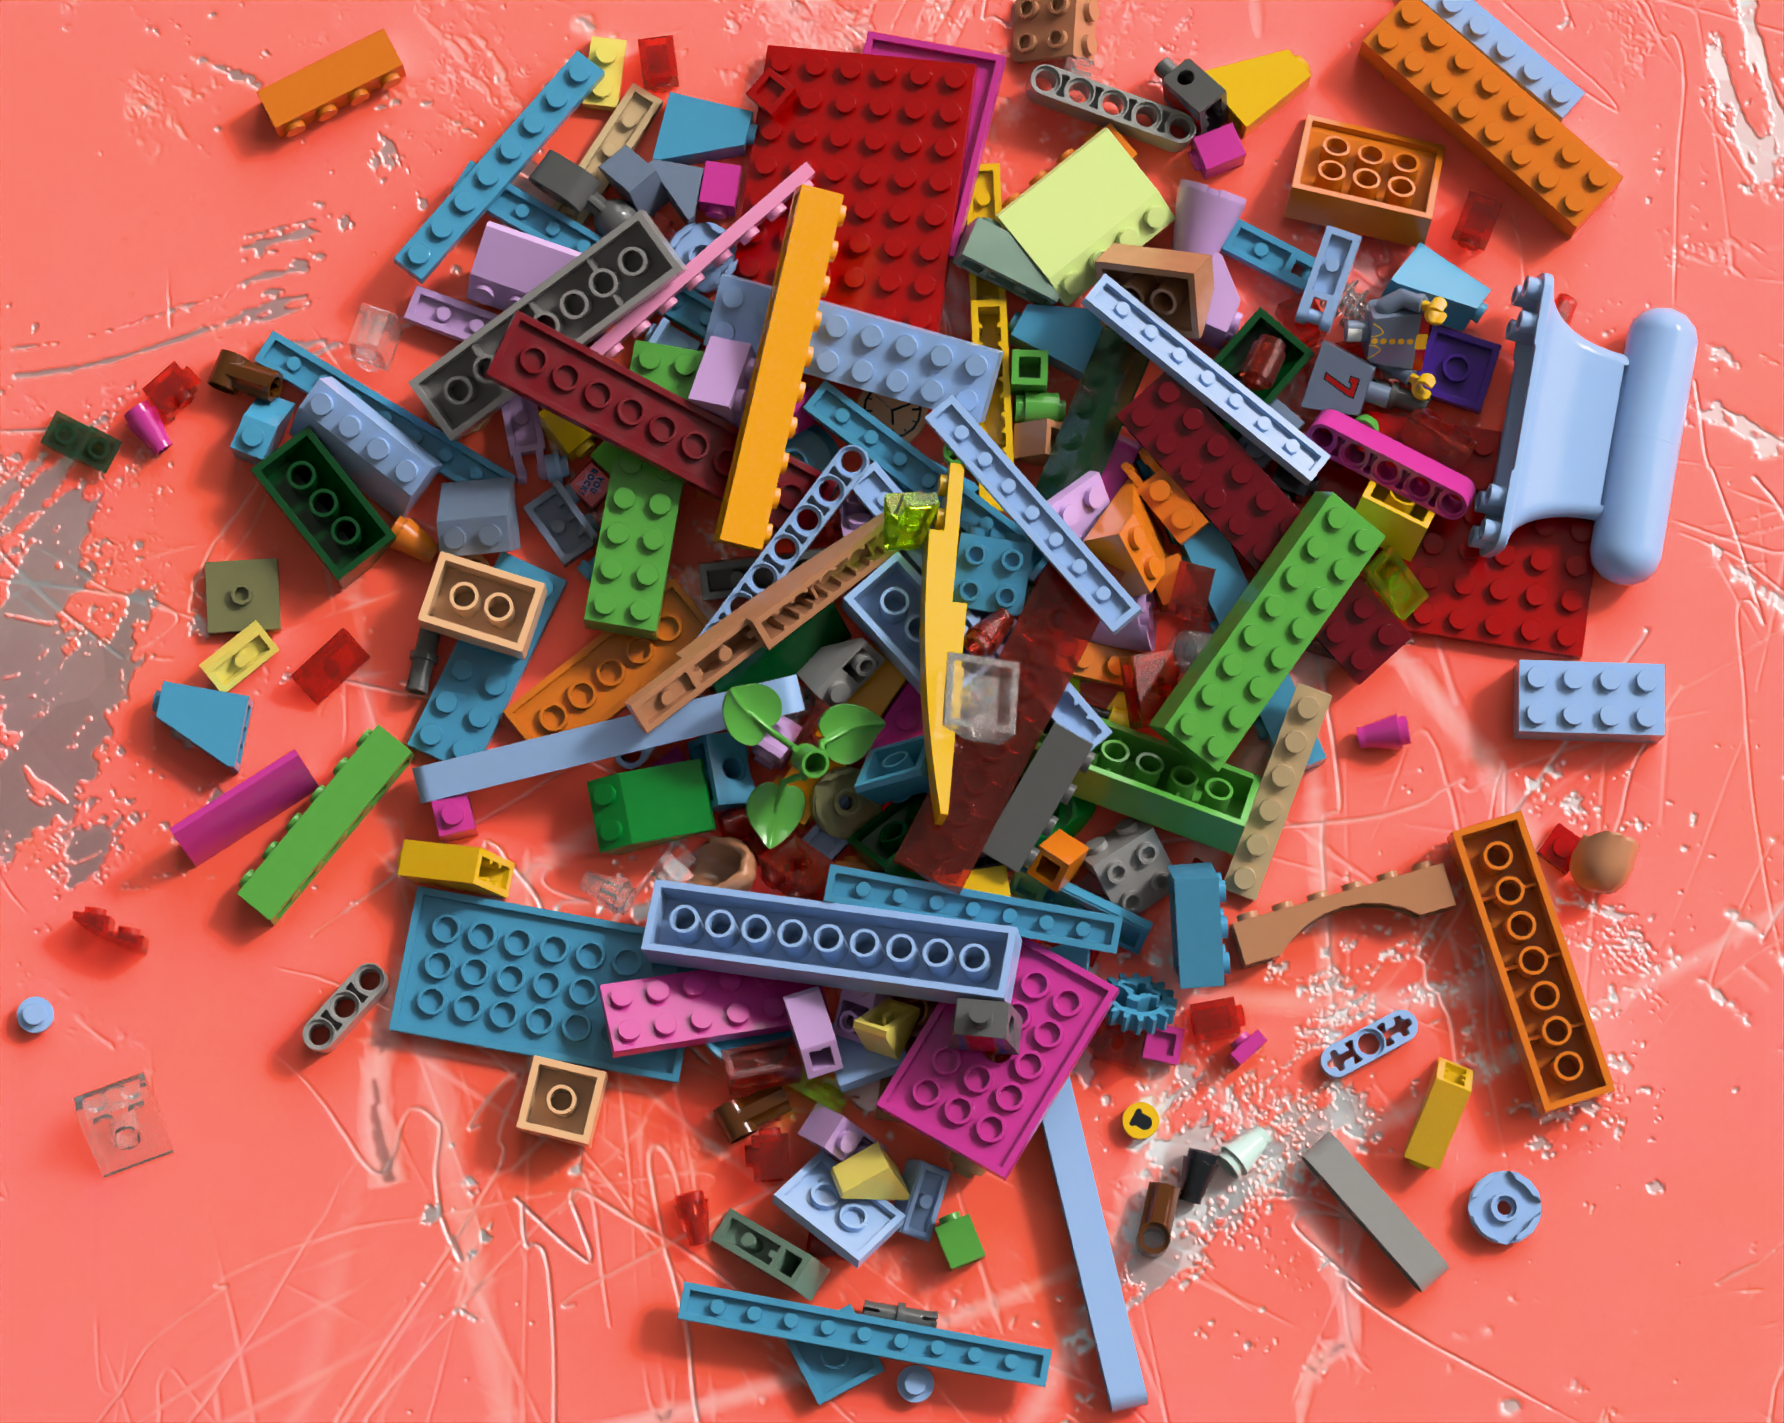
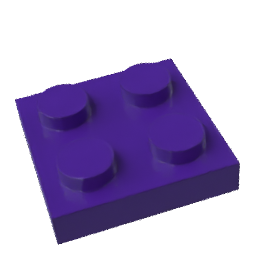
[1417,325,1502,415]

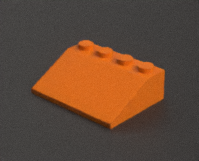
[1284,114,1445,247]

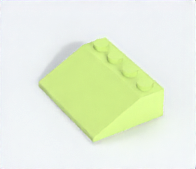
[995,127,1176,307]

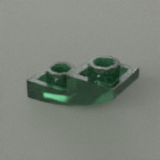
[40,410,122,474]

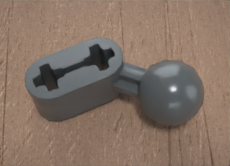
[528,150,636,237]

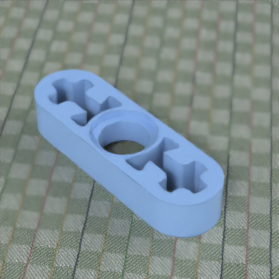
[1319,1010,1418,1079]

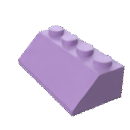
[467,221,608,342]

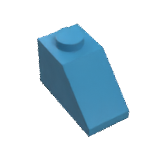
[230,397,296,465]

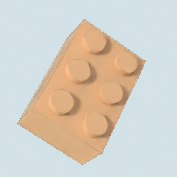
[418,551,548,660]

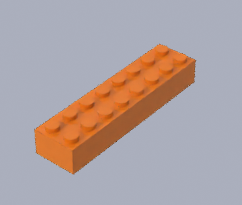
[1358,0,1623,239]
[1446,811,1615,1116]

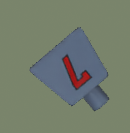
[1301,340,1392,416]

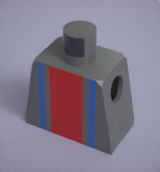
[1154,57,1228,136]
[948,998,1023,1055]

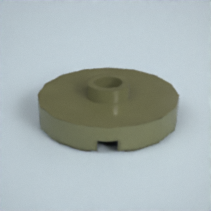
[809,766,883,840]

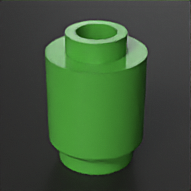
[1013,391,1066,423]

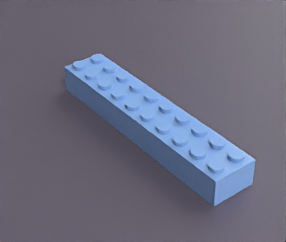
[641,879,1022,1004]

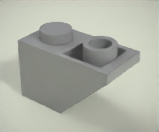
[796,637,886,707]

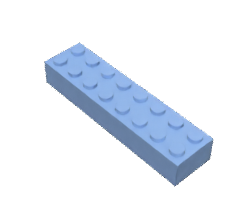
[703,274,1004,423]

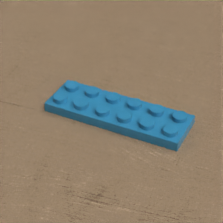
[407,552,568,761]

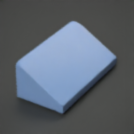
[893,1159,951,1242]

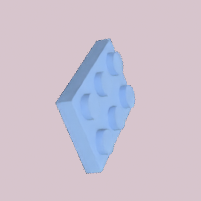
[772,1150,906,1268]

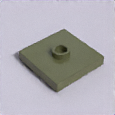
[205,558,282,635]

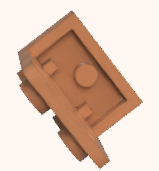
[1012,0,1100,69]

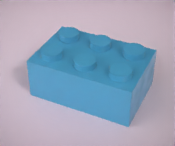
[1167,862,1230,989]

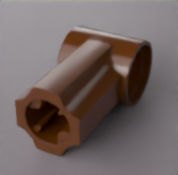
[207,349,283,403]
[713,1081,792,1144]
[1136,1181,1181,1258]

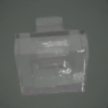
[651,849,697,884]

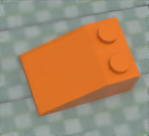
[1083,479,1165,597]

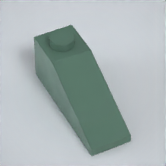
[952,217,1060,306]
[711,1208,830,1301]

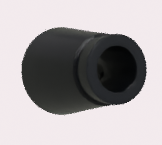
[1179,1147,1219,1205]

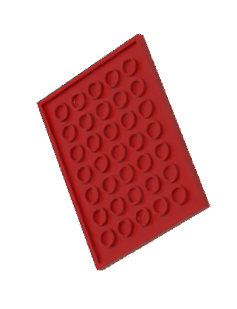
[733,45,978,333]
[1313,410,1594,660]

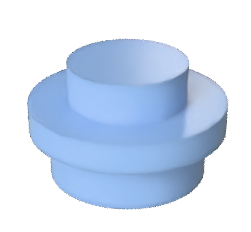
[544,449,570,485]
[17,996,54,1033]
[897,1365,934,1403]

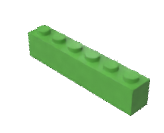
[237,724,415,926]

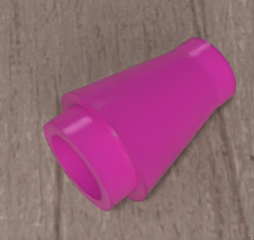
[123,400,173,456]
[1356,713,1411,749]

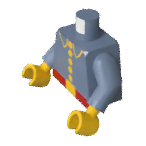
[1344,288,1447,401]

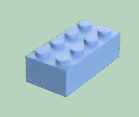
[842,551,996,697]
[1513,660,1665,743]

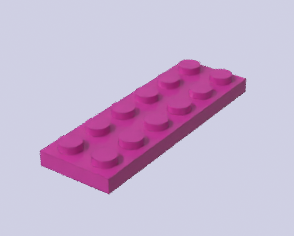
[598,970,831,1058]

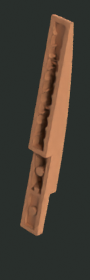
[624,490,935,734]

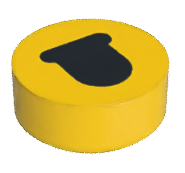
[1122,1102,1159,1140]

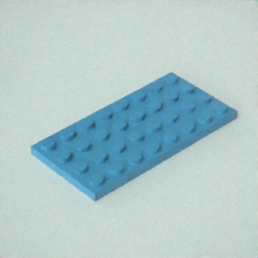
[389,886,701,1084]

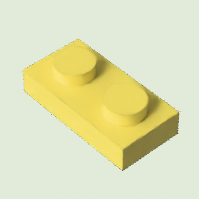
[582,36,627,111]
[199,620,280,692]

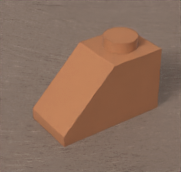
[1013,418,1094,469]

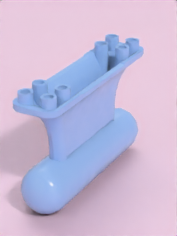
[1468,272,1698,585]

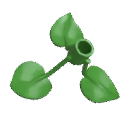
[722,683,886,849]

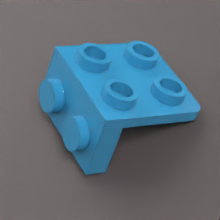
[952,526,1034,616]

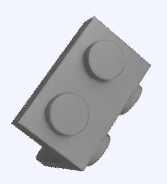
[1082,817,1172,915]

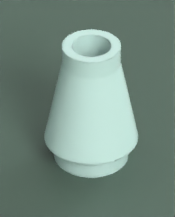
[1217,1125,1272,1179]

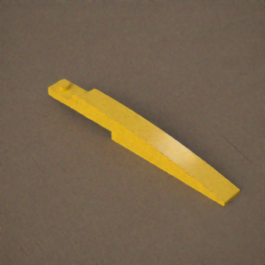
[966,163,1014,513]
[920,462,967,825]

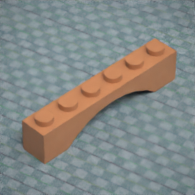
[1230,860,1456,970]

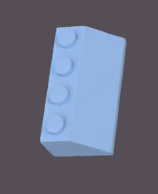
[289,376,444,519]

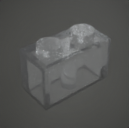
[347,303,403,373]

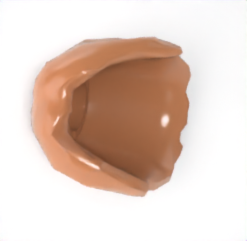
[1569,831,1640,894]
[691,836,757,892]

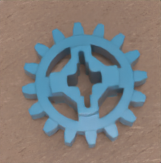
[1104,973,1177,1035]

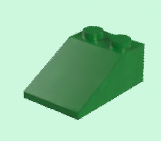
[587,758,716,856]

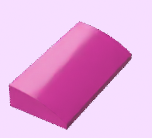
[169,749,319,867]

